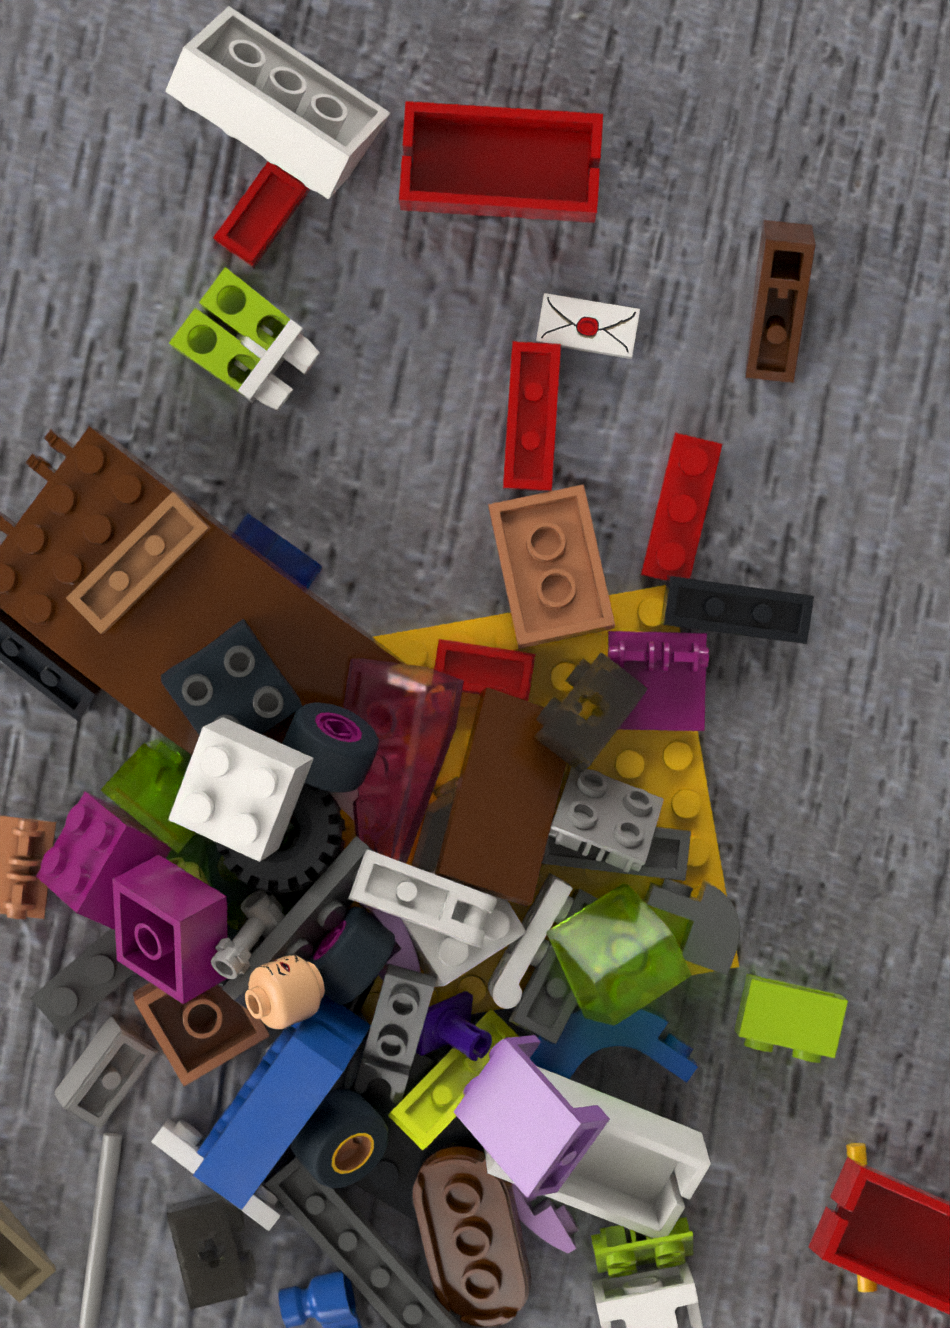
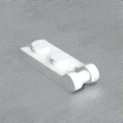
[348,850,497,947]
[488,873,573,1009]

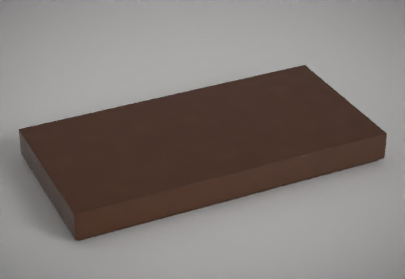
[435,687,577,906]

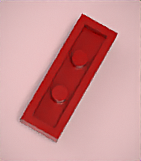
[503,341,561,492]
[640,432,723,581]

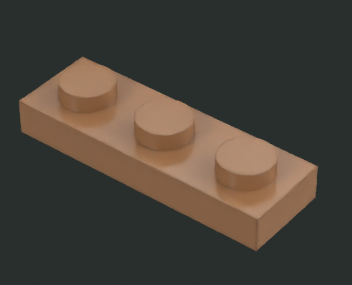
[66,492,211,634]

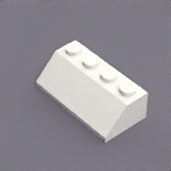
[165,6,390,199]

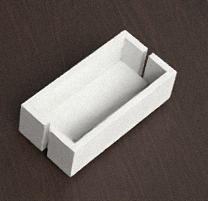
[484,1066,711,1238]

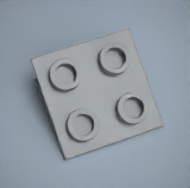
[549,763,664,873]

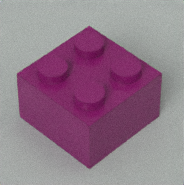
[36,792,172,930]
[112,855,228,1004]

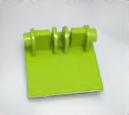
[591,1217,693,1278]

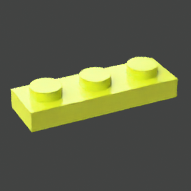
[388,1009,519,1150]

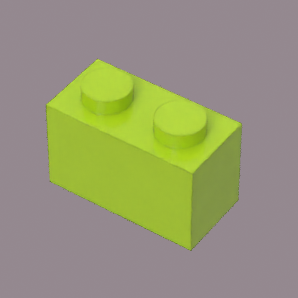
[734,974,848,1063]

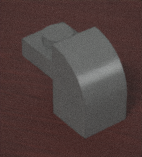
[644,878,740,975]

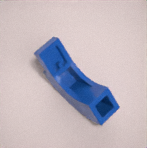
[529,999,698,1083]

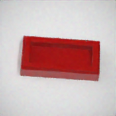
[213,162,310,269]
[431,639,536,701]

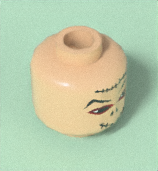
[245,955,325,1029]

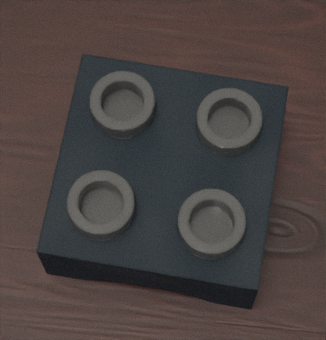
[161,619,303,736]

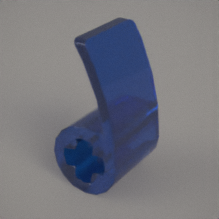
[233,513,322,588]

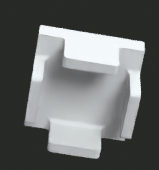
[592,1261,703,1328]

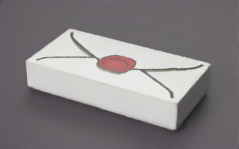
[536,293,640,359]

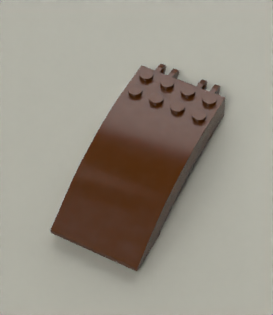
[0,426,420,825]

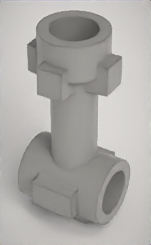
[211,890,285,979]

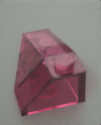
[343,658,464,864]

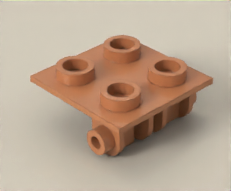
[0,815,57,919]

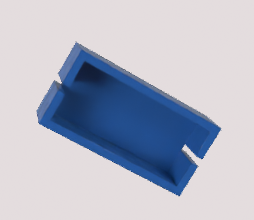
[193,994,371,1210]

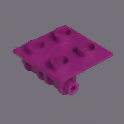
[606,631,709,731]

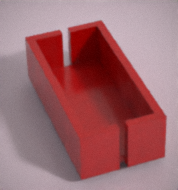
[399,101,603,223]
[808,1157,950,1315]

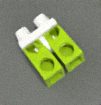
[169,267,320,411]

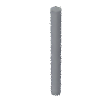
[79,1133,122,1328]

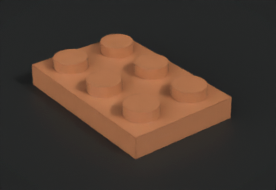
[488,484,615,649]

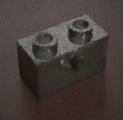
[534,652,648,773]
[167,1193,257,1310]

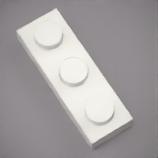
[151,1118,284,1231]

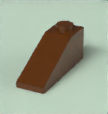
[745,220,816,383]

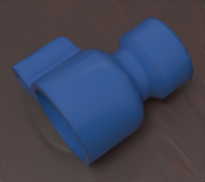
[278,1270,362,1328]

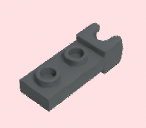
[354,964,437,1103]

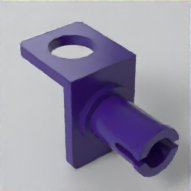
[416,991,492,1061]

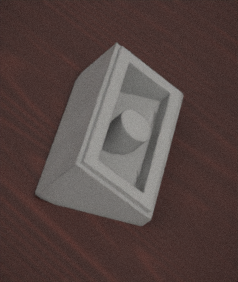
[55,1016,158,1129]

